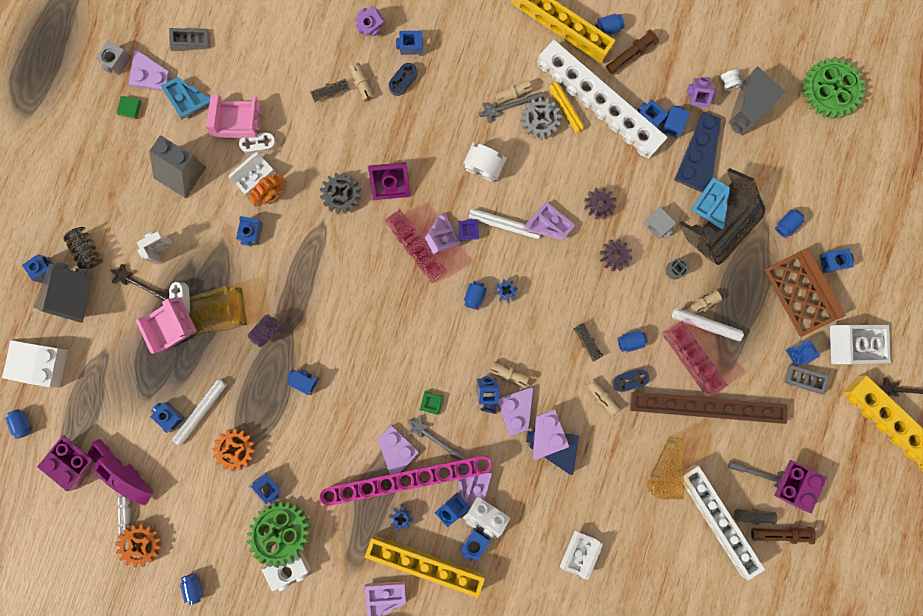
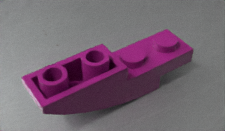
[88,439,154,505]

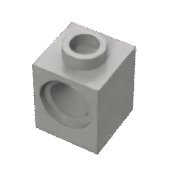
[96,40,131,75]
[643,207,676,239]

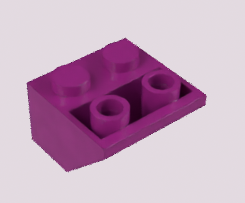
[37,435,94,491]
[774,460,827,514]

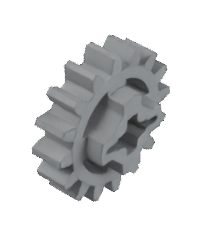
[520,97,562,140]

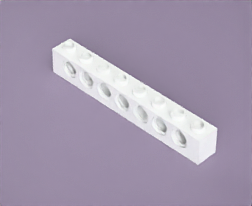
[537,40,668,159]

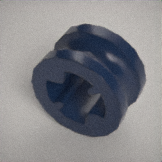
[480,404,499,414]

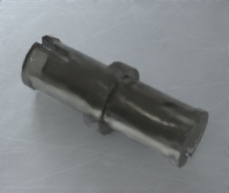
[310,78,350,103]
[573,322,603,362]
[734,509,777,525]

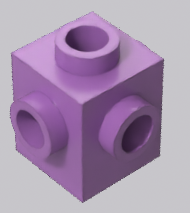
[355,6,386,37]
[687,77,716,108]

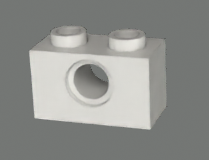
[262,550,311,592]

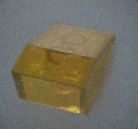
[189,286,247,336]
[648,436,684,499]

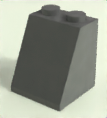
[729,66,786,135]
[149,135,206,198]
[34,262,93,323]

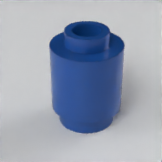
[595,13,624,35]
[775,210,805,238]
[463,281,487,310]
[617,329,648,353]
[5,409,32,439]
[180,573,204,605]

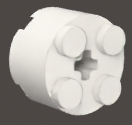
[463,143,507,183]

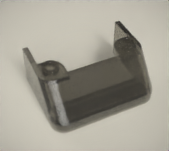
[679,168,765,265]

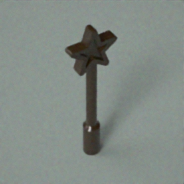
[110,264,169,301]
[878,377,923,397]

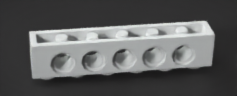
[677,464,765,581]

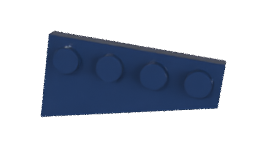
[674,112,721,192]

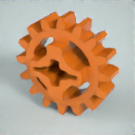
[248,173,287,207]
[212,428,256,472]
[115,523,161,568]

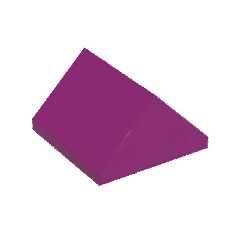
[368,162,410,200]

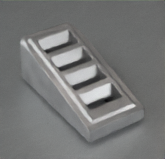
[169,28,209,51]
[784,364,830,395]

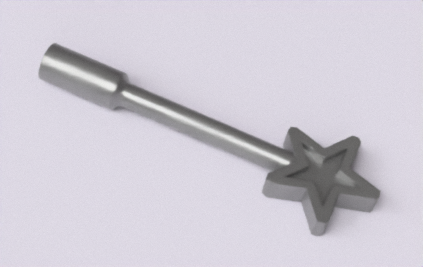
[479,92,544,123]
[408,416,467,460]
[728,460,783,487]

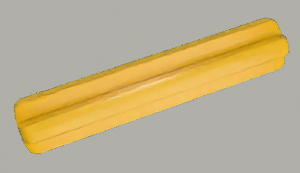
[549,82,584,133]

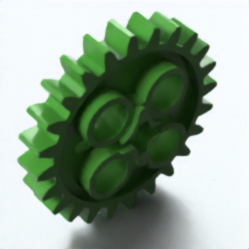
[802,57,866,119]
[247,501,311,568]

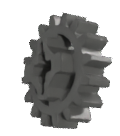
[320,172,361,214]

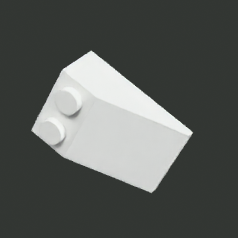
[830,325,891,364]
[2,340,68,387]

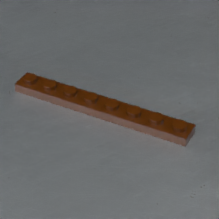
[630,392,787,424]

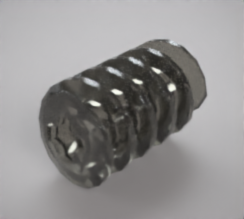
[63,227,103,269]

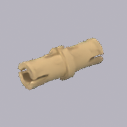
[349,63,374,102]
[494,79,533,105]
[682,290,722,315]
[490,361,529,388]
[585,379,621,416]

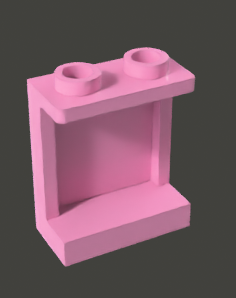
[206,95,262,138]
[136,297,197,354]

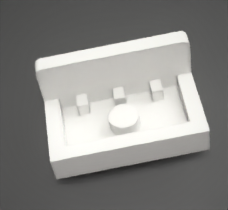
[229,152,276,198]
[136,231,174,265]
[463,497,510,539]
[560,530,603,580]

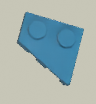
[161,77,210,120]
[691,177,730,229]

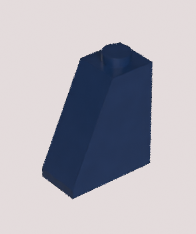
[526,427,579,475]

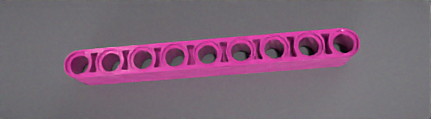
[320,455,493,506]

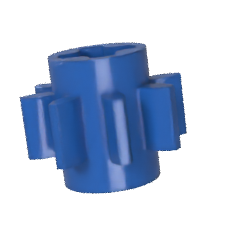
[494,279,518,303]
[389,505,414,531]

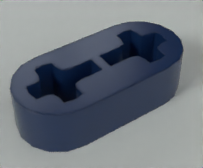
[389,63,417,96]
[612,369,649,392]

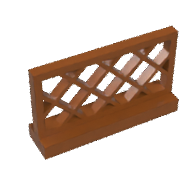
[764,248,846,337]

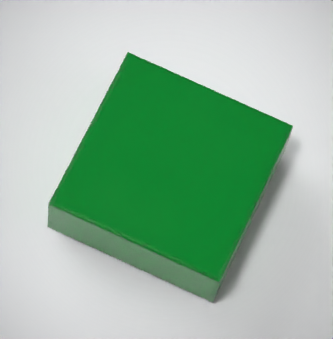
[116,96,141,119]
[420,392,443,415]

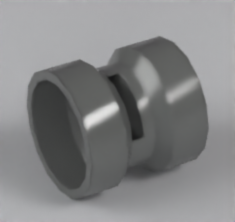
[665,258,689,280]

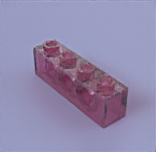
[385,209,447,284]
[662,320,728,396]

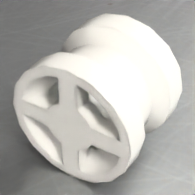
[721,69,743,91]

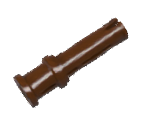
[606,29,659,75]
[751,526,816,545]

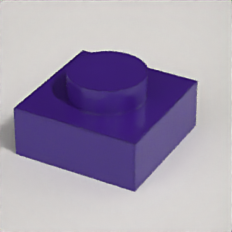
[458,220,479,241]

